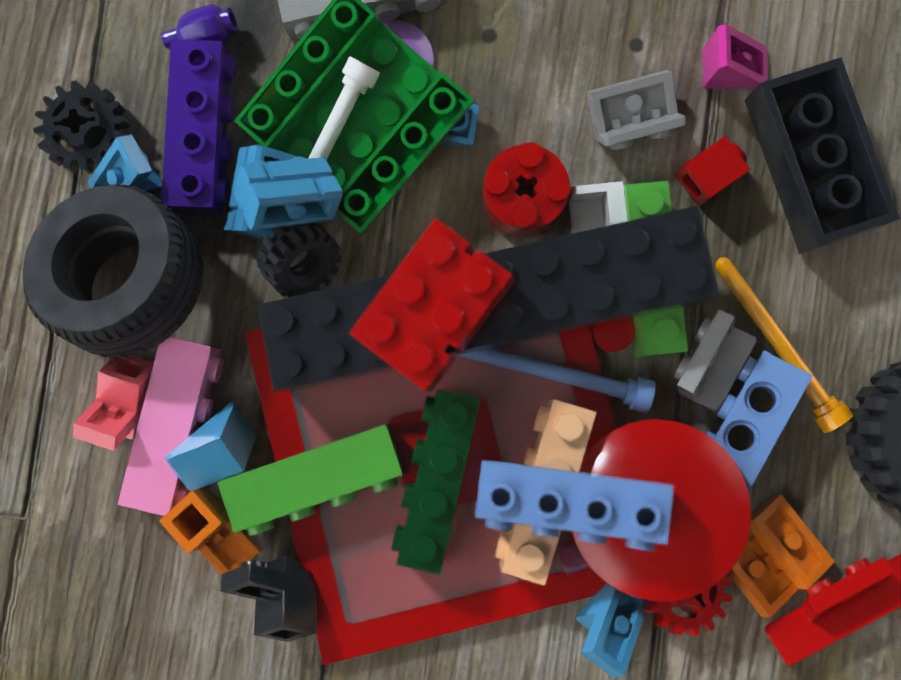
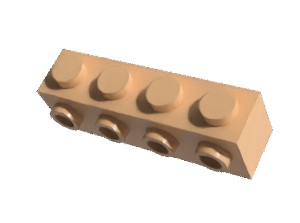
[495,399,597,586]

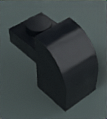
[220,556,317,642]

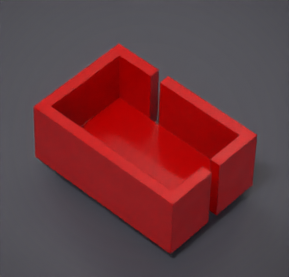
[349,218,515,392]

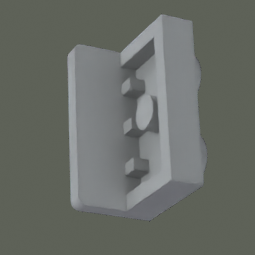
[587,70,686,150]
[674,309,757,412]

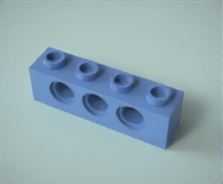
[706,351,813,492]

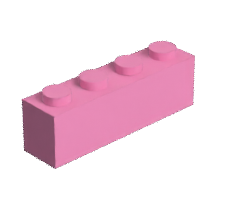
[117,337,224,516]

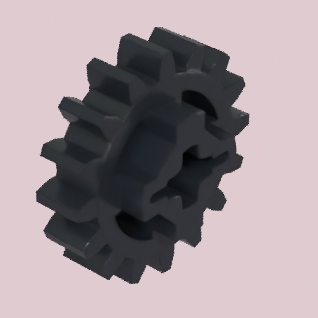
[33,80,131,174]

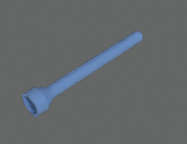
[458,348,656,414]

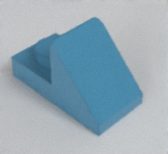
[87,134,162,194]
[575,583,649,678]

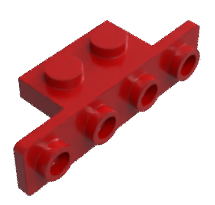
[764,554,901,667]

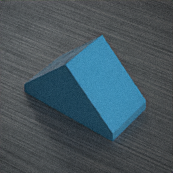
[164,402,257,491]

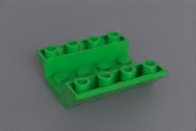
[234,0,475,234]

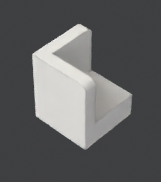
[568,181,628,234]

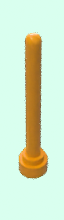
[715,257,853,433]

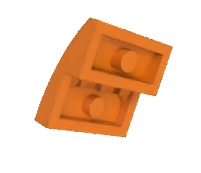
[728,494,835,618]

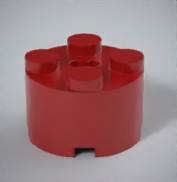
[482,142,571,238]

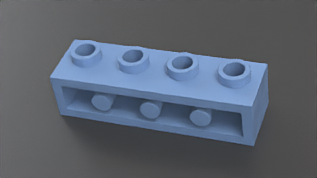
[475,460,673,551]

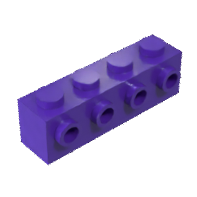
[161,39,236,216]

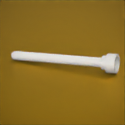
[283,56,380,228]

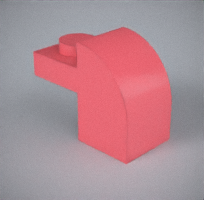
[72,356,154,451]

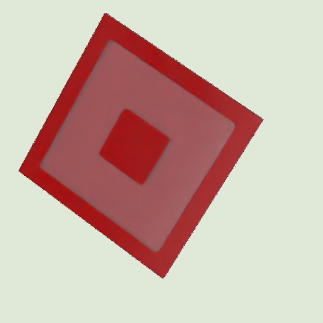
[245,327,616,665]

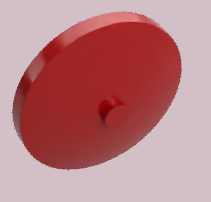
[572,419,751,601]

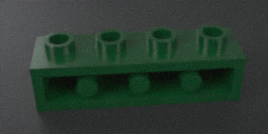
[391,389,481,575]

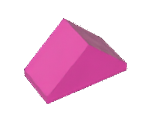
[702,24,768,89]

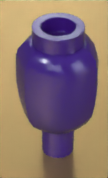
[161,4,238,49]

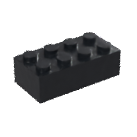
[745,57,900,254]

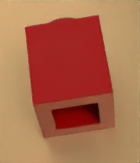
[674,135,751,207]

